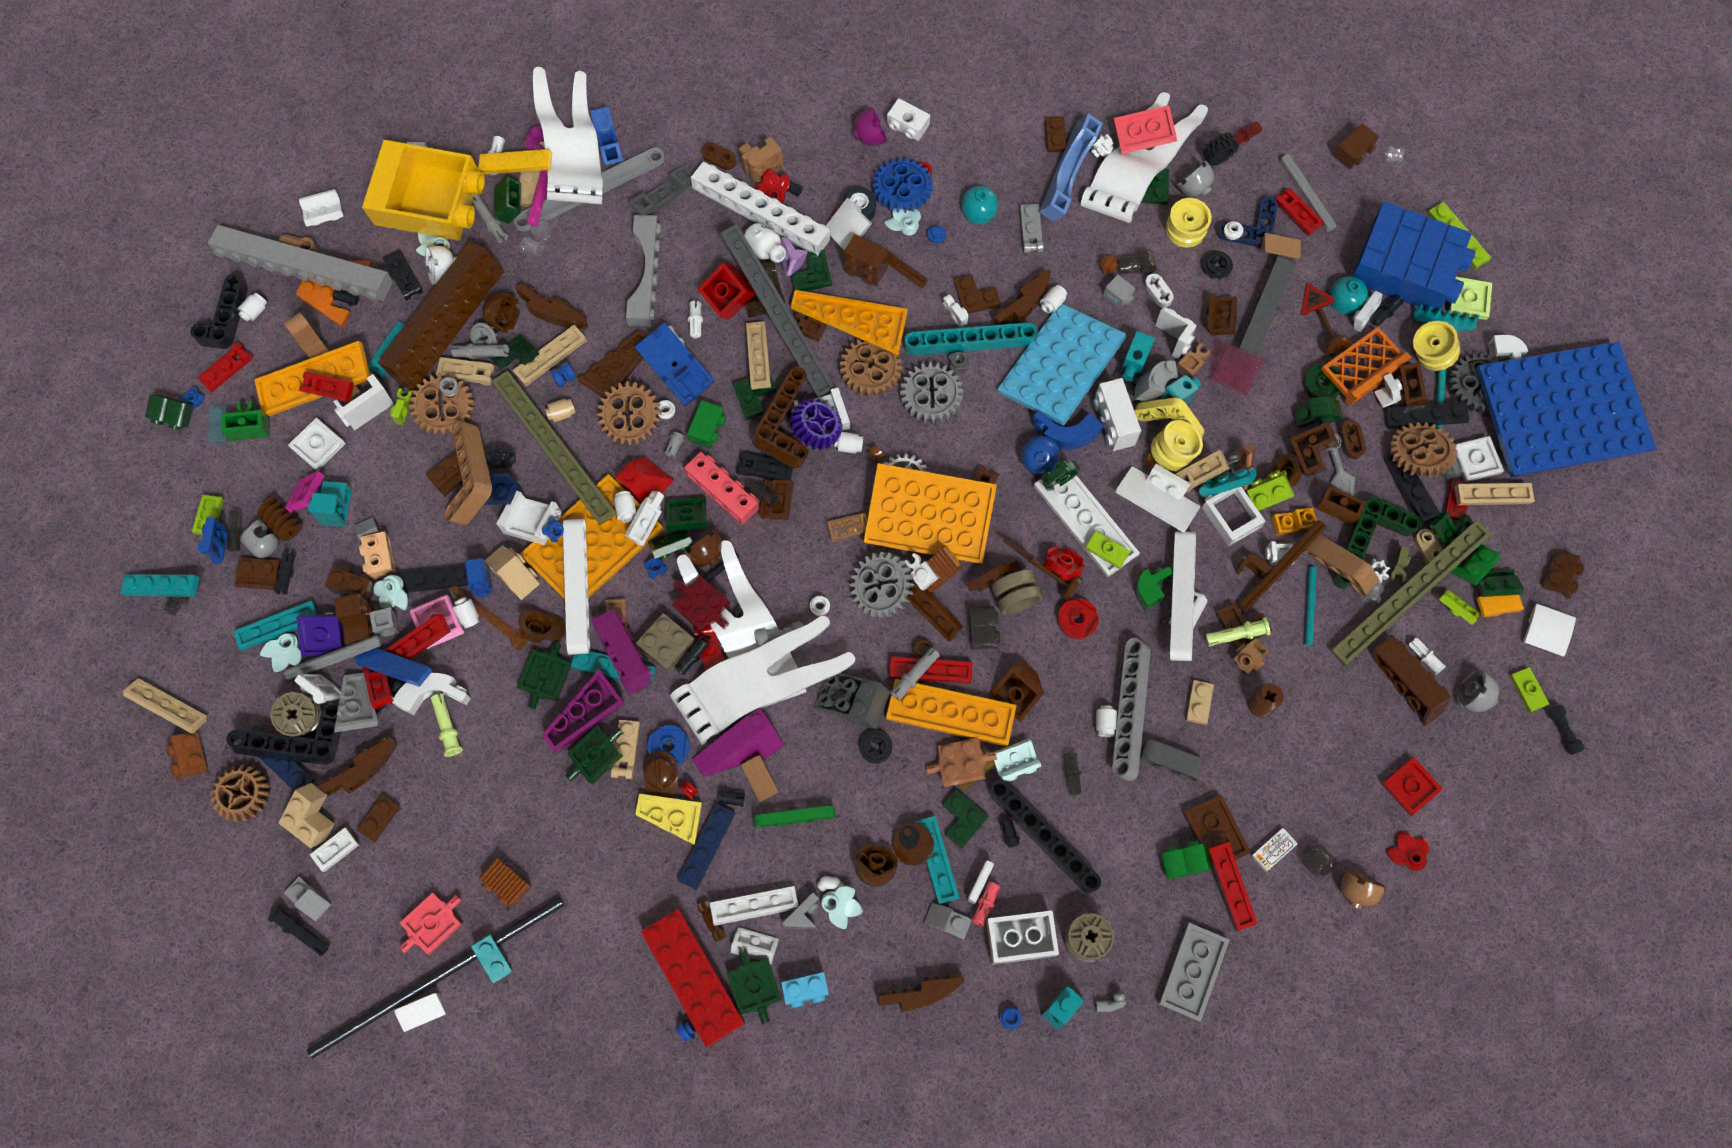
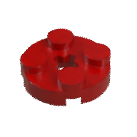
[1043,546,1085,581]
[1058,599,1099,640]

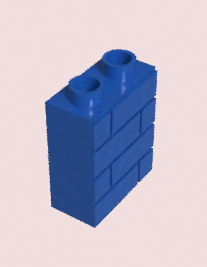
[1352,201,1476,312]

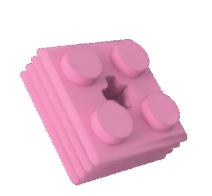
[410,595,464,649]

